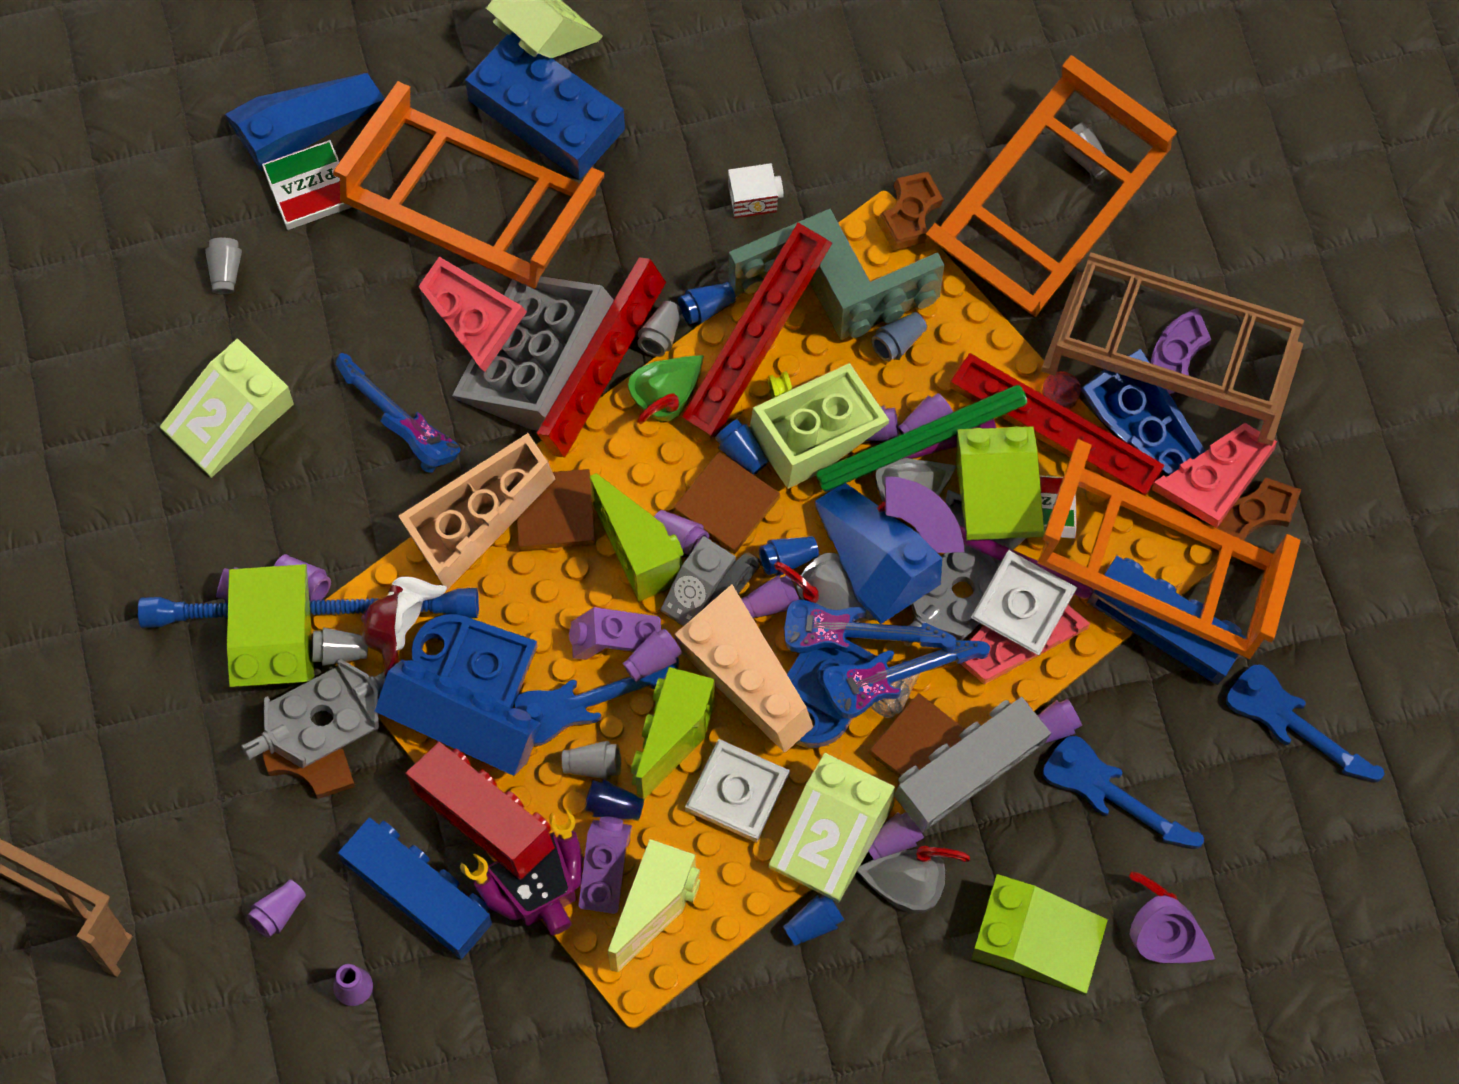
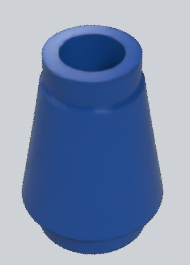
[678,282,736,325]
[715,419,769,475]
[759,536,819,576]
[783,895,844,946]

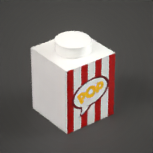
[728,163,784,219]

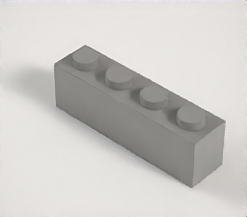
[894,697,1051,833]

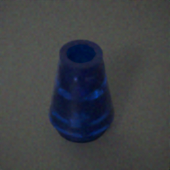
[584,779,645,821]

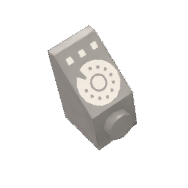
[661,536,736,626]

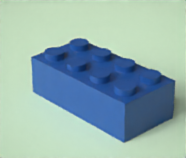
[465,32,625,180]

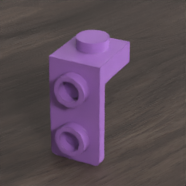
[569,607,661,660]
[579,817,632,914]

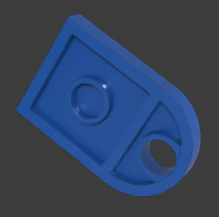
[412,614,538,709]
[787,639,877,748]

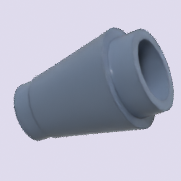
[871,312,927,362]

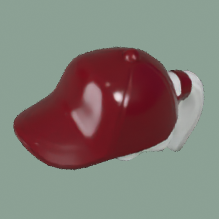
[361,577,447,677]

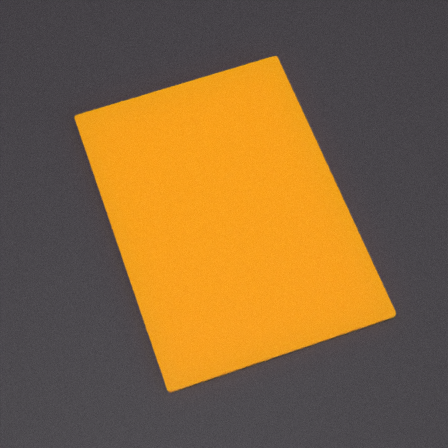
[310,191,1219,1029]

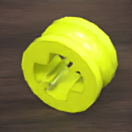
[768,371,792,399]

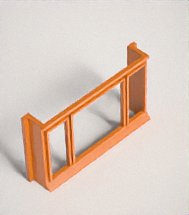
[926,55,1177,318]
[333,81,605,289]
[1037,439,1301,659]

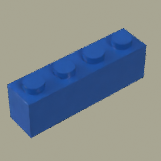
[1087,556,1246,685]
[374,659,542,776]
[338,817,492,960]

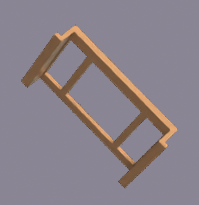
[1041,252,1304,446]
[0,839,133,978]

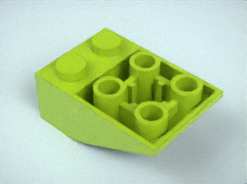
[631,667,715,800]

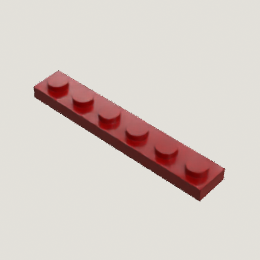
[682,223,832,437]
[537,257,666,458]
[949,353,1164,496]

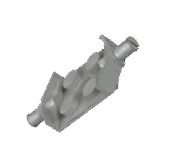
[901,538,1026,647]
[241,659,386,768]

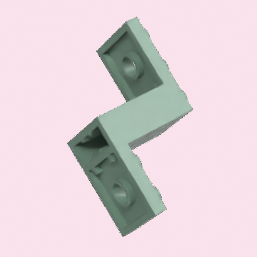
[729,209,944,340]

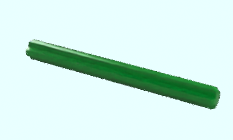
[816,385,1027,491]

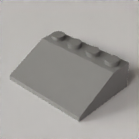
[452,276,614,431]

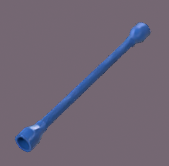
[138,588,479,628]

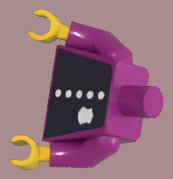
[460,808,584,936]

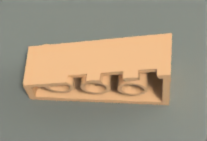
[399,433,555,591]
[674,584,813,752]

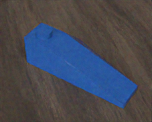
[225,73,385,172]
[1080,349,1205,476]
[815,483,942,624]

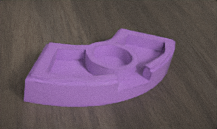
[1150,308,1211,394]
[885,476,964,553]

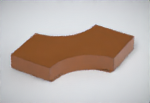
[877,171,944,250]
[1208,477,1301,540]
[257,735,355,799]

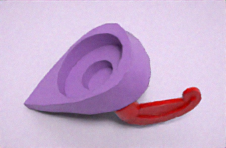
[1129,872,1215,963]

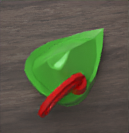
[628,355,704,424]

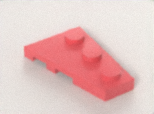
[418,257,527,372]
[1152,423,1277,528]
[960,605,1090,685]

